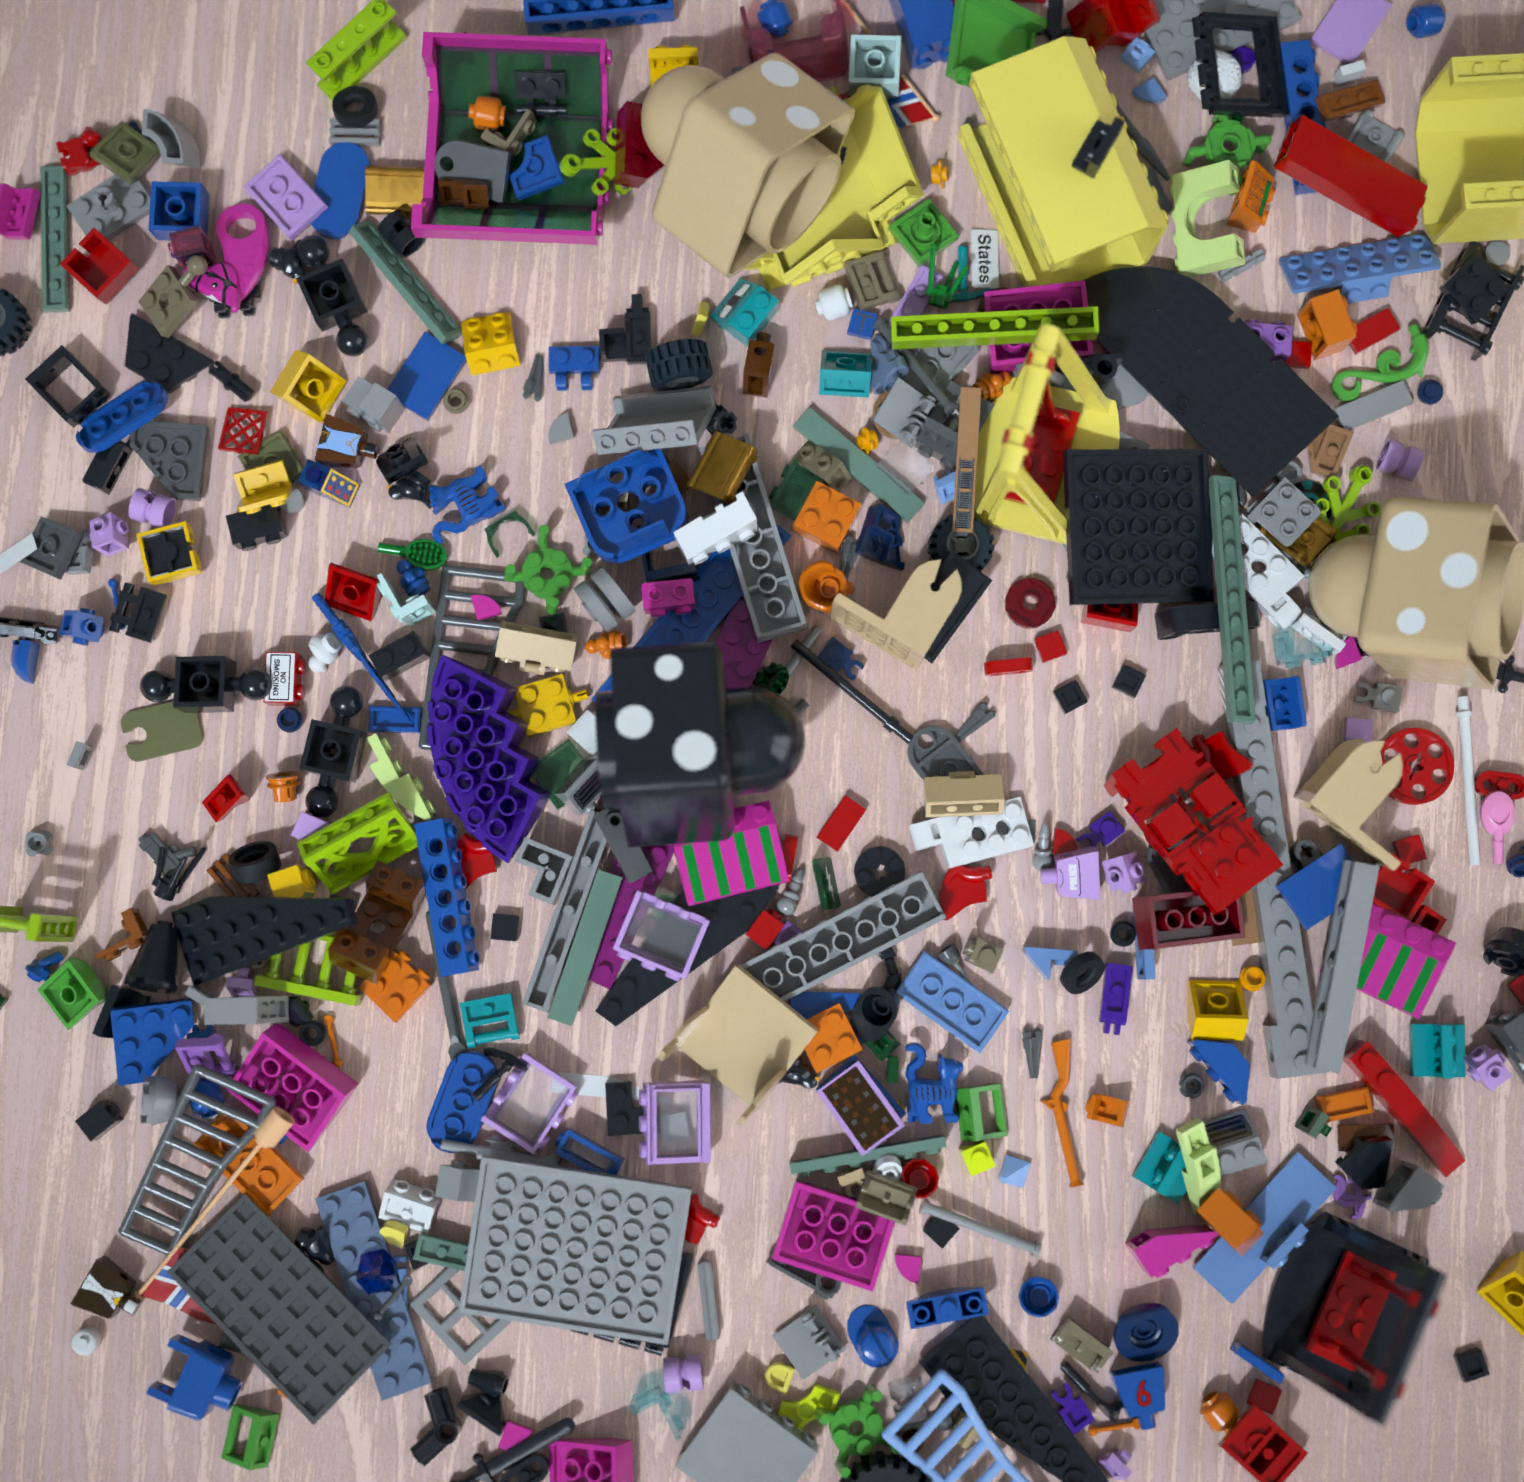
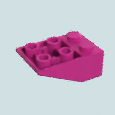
[1125,1224,1218,1278]

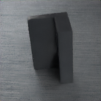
[82,442,132,495]
[92,984,150,1038]

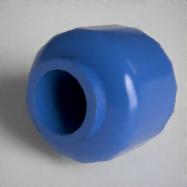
[757,0,793,39]
[1406,3,1445,39]
[188,1078,225,1119]

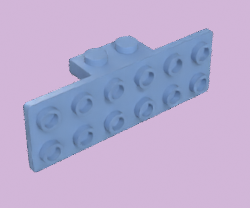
[1279,234,1441,304]
[1193,1152,1336,1304]

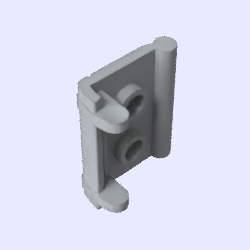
[1347,109,1405,163]

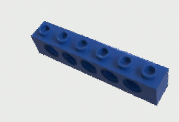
[523,0,675,35]
[1280,39,1326,195]
[414,818,480,977]

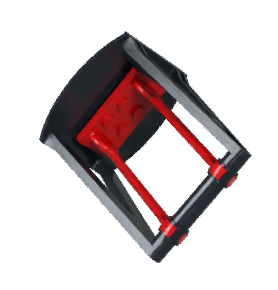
[1262,1211,1448,1426]

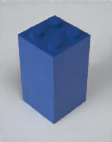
[889,0,954,69]

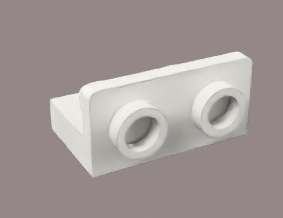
[1291,606,1347,656]
[378,1179,441,1234]

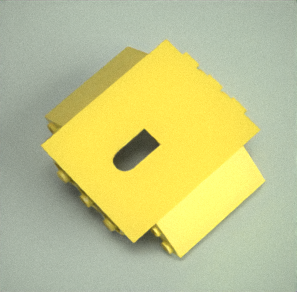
[743,84,924,292]

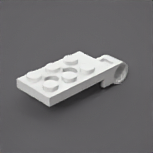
[1211,514,1305,632]
[909,797,1034,869]

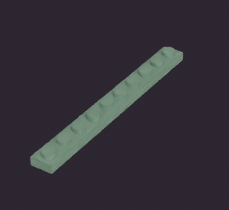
[1208,475,1256,724]

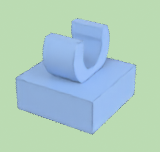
[1120,37,1156,74]
[933,470,956,505]

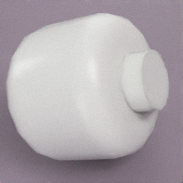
[71,1326,102,1356]

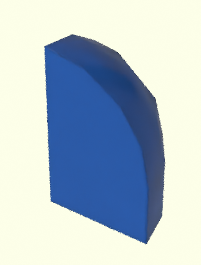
[11,640,40,684]

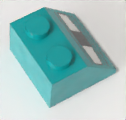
[709,279,779,347]

